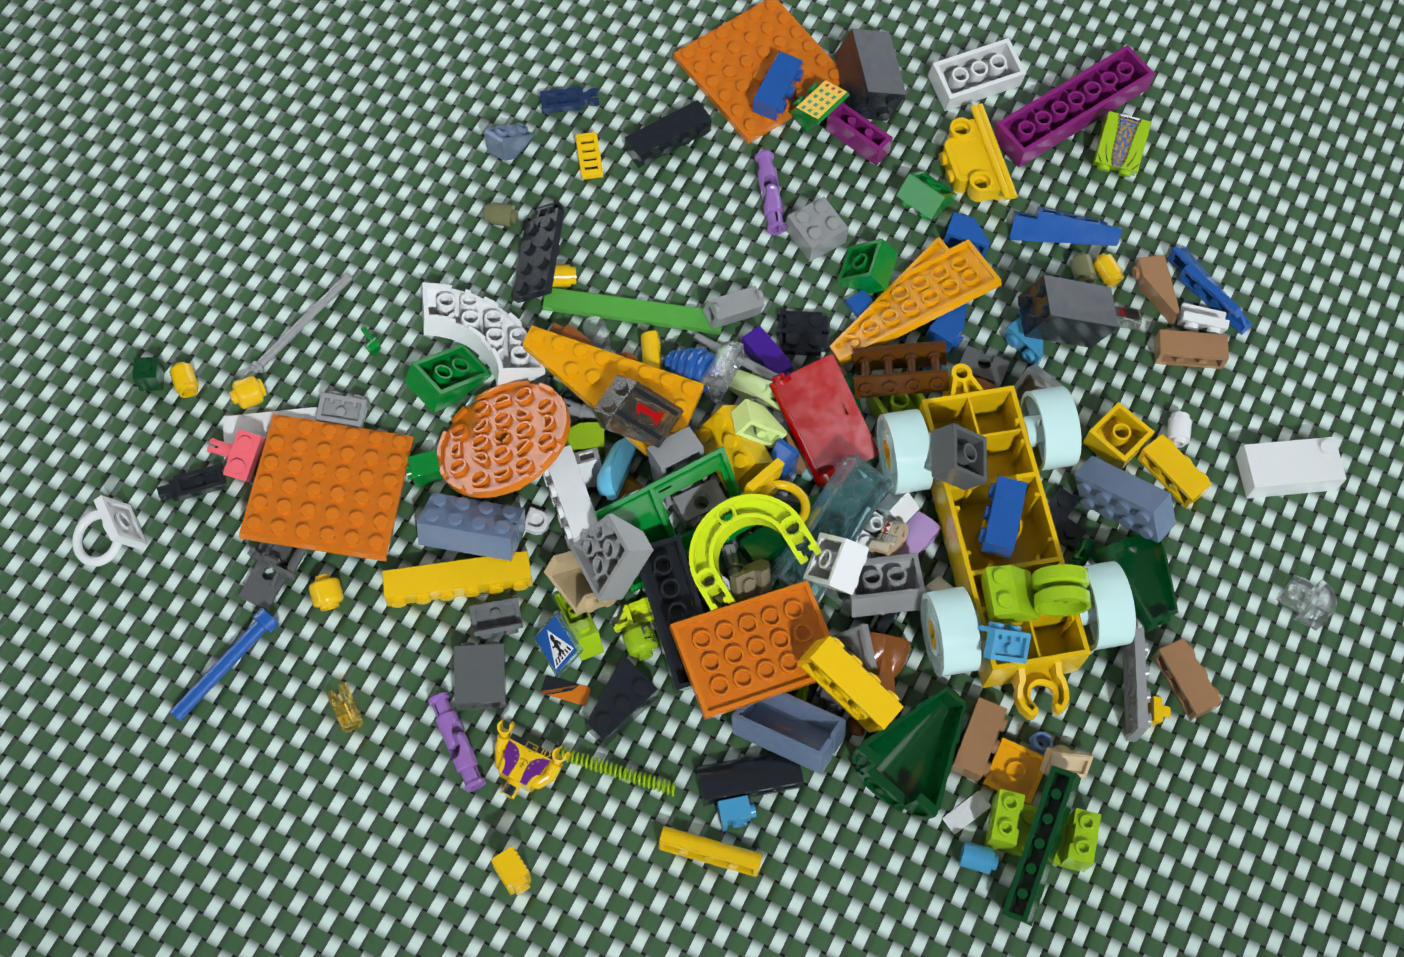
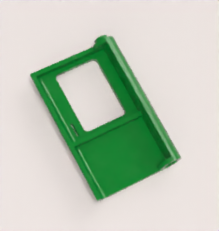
[594,446,756,594]

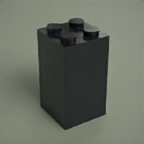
[834,28,906,121]
[1018,275,1119,348]

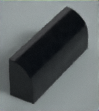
[696,752,804,806]

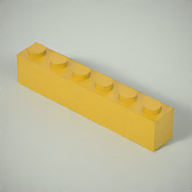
[382,551,533,608]

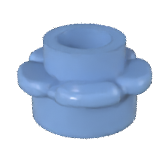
[1029,732,1053,755]

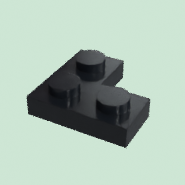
[1048,487,1087,551]

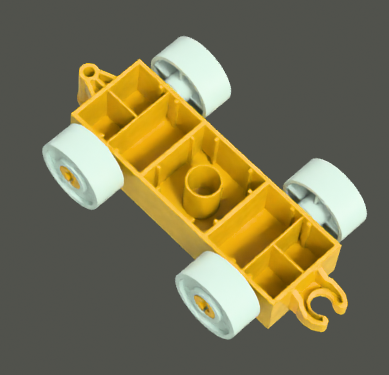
[877,363,1136,720]

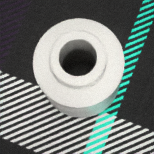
[1167,411,1192,448]

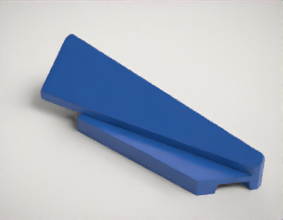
[1009,207,1122,246]
[1167,245,1253,335]

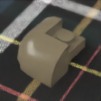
[727,559,773,606]

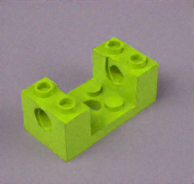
[984,789,1101,872]

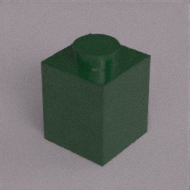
[132,357,165,391]

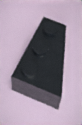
[586,655,658,748]

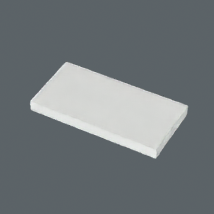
[223,407,318,462]

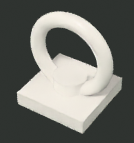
[72,495,148,567]

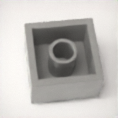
[786,196,849,262]

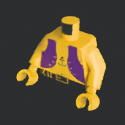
[494,718,571,800]

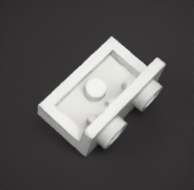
[1177,303,1230,334]

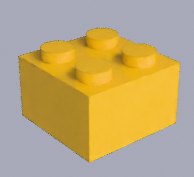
[1083,402,1155,470]

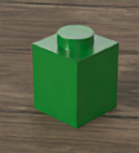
[405,450,443,487]

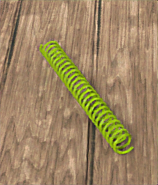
[560,746,676,797]

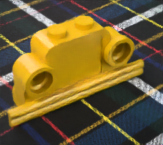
[939,104,1018,202]

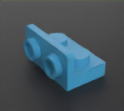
[978,621,1031,664]

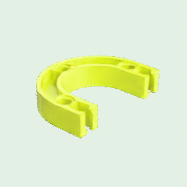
[689,494,822,611]

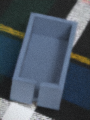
[1074,456,1176,543]
[417,492,525,561]
[732,693,846,775]

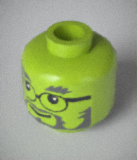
[623,622,658,661]

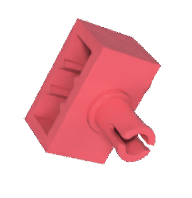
[207,429,266,483]

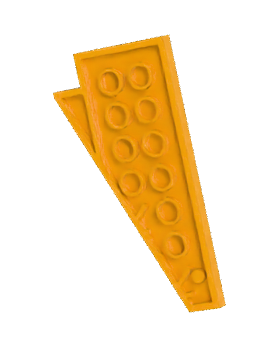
[830,237,1002,366]
[523,326,704,457]

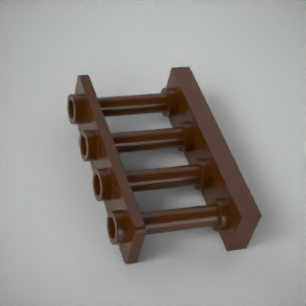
[853,341,949,398]

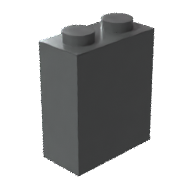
[454,641,507,711]

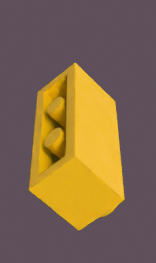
[1137,434,1212,509]

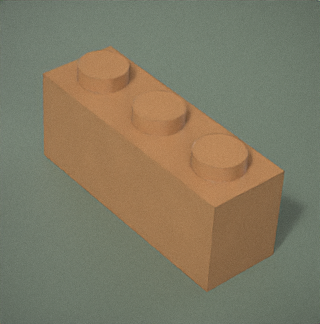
[1154,328,1229,369]
[1153,638,1222,721]
[951,697,1008,782]

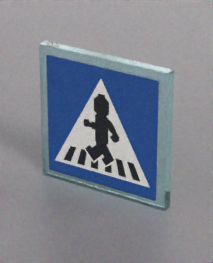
[533,610,583,678]

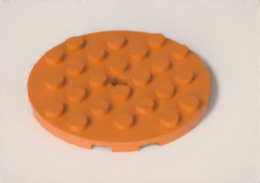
[437,381,571,498]

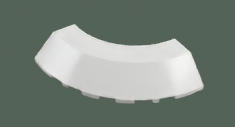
[422,283,545,386]

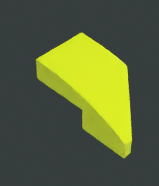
[614,598,653,633]

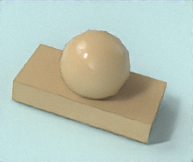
[1039,745,1094,778]

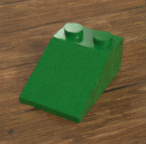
[404,344,492,413]

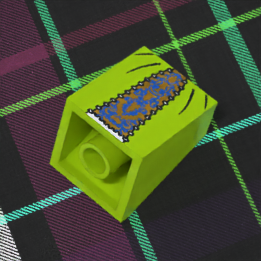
[1092,111,1152,177]

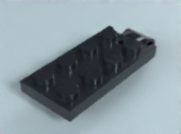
[512,201,564,303]

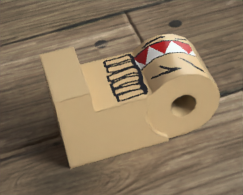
[868,519,909,558]

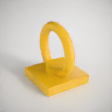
[742,458,811,531]

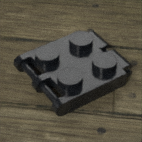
[776,310,830,356]

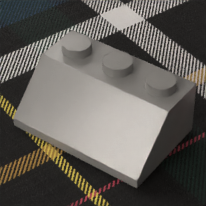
[848,553,926,618]

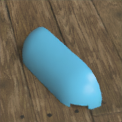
[597,438,638,500]

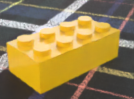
[796,636,903,732]

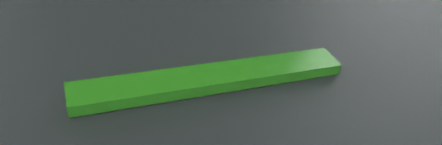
[543,288,722,335]

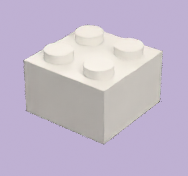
[803,532,869,595]

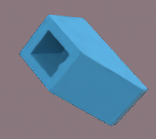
[1004,316,1043,365]

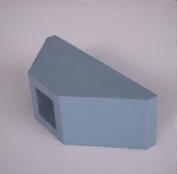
[484,123,534,161]

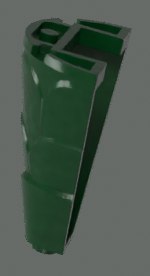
[852,687,967,819]

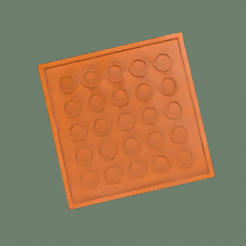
[673,0,842,144]
[239,414,414,562]

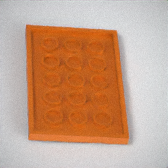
[669,580,830,720]

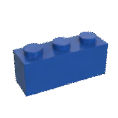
[752,51,804,121]
[978,476,1028,558]

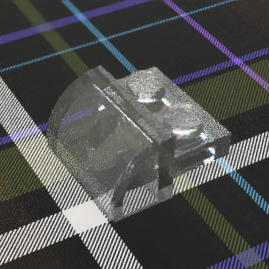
[700,341,745,404]
[1276,576,1337,631]

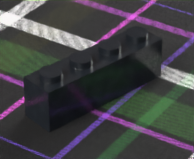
[625,100,712,168]

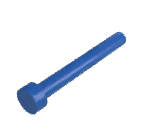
[169,608,279,722]

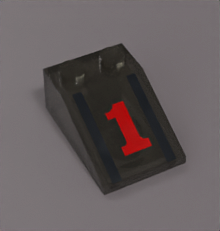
[592,375,684,448]

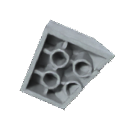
[569,514,653,601]

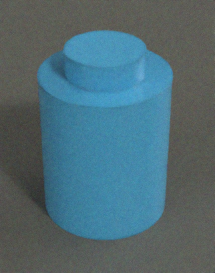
[958,841,999,874]

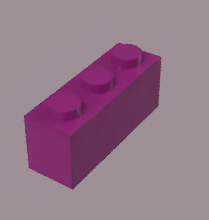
[826,102,893,166]

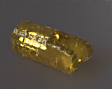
[326,682,364,733]

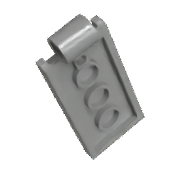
[1122,620,1152,742]

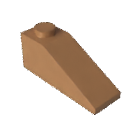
[1132,255,1180,324]

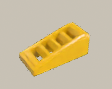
[576,132,603,180]

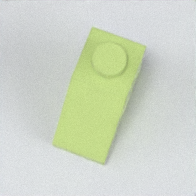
[731,399,787,448]

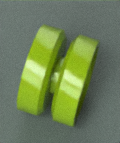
[1032,564,1092,617]

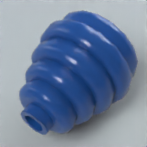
[662,348,718,392]

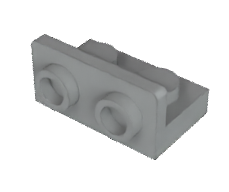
[315,391,371,428]

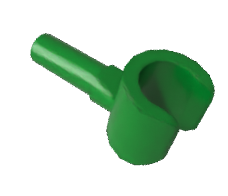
[361,326,381,356]

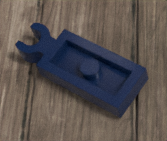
[540,87,599,114]

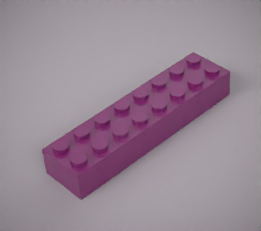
[994,45,1155,168]

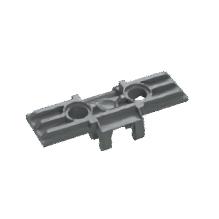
[238,542,308,611]

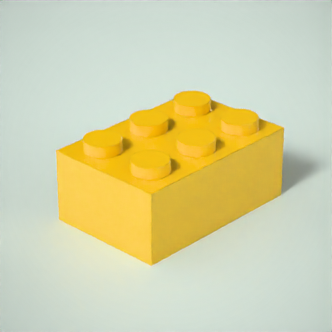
[695,405,773,491]

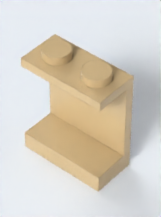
[544,551,617,615]

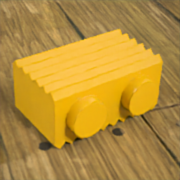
[491,846,532,895]

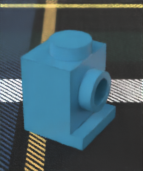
[717,795,756,832]

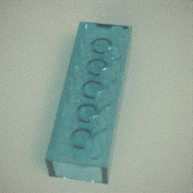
[771,455,893,602]

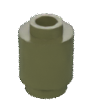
[485,202,519,227]
[1069,253,1097,284]

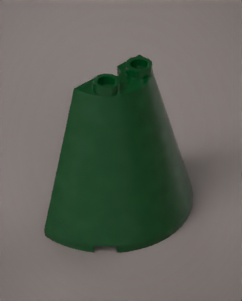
[1088,534,1179,631]

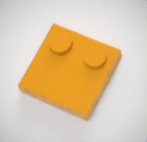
[983,737,1044,805]

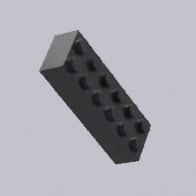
[638,535,704,693]

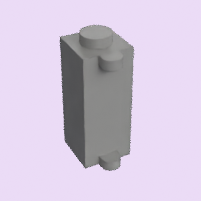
[702,286,765,330]

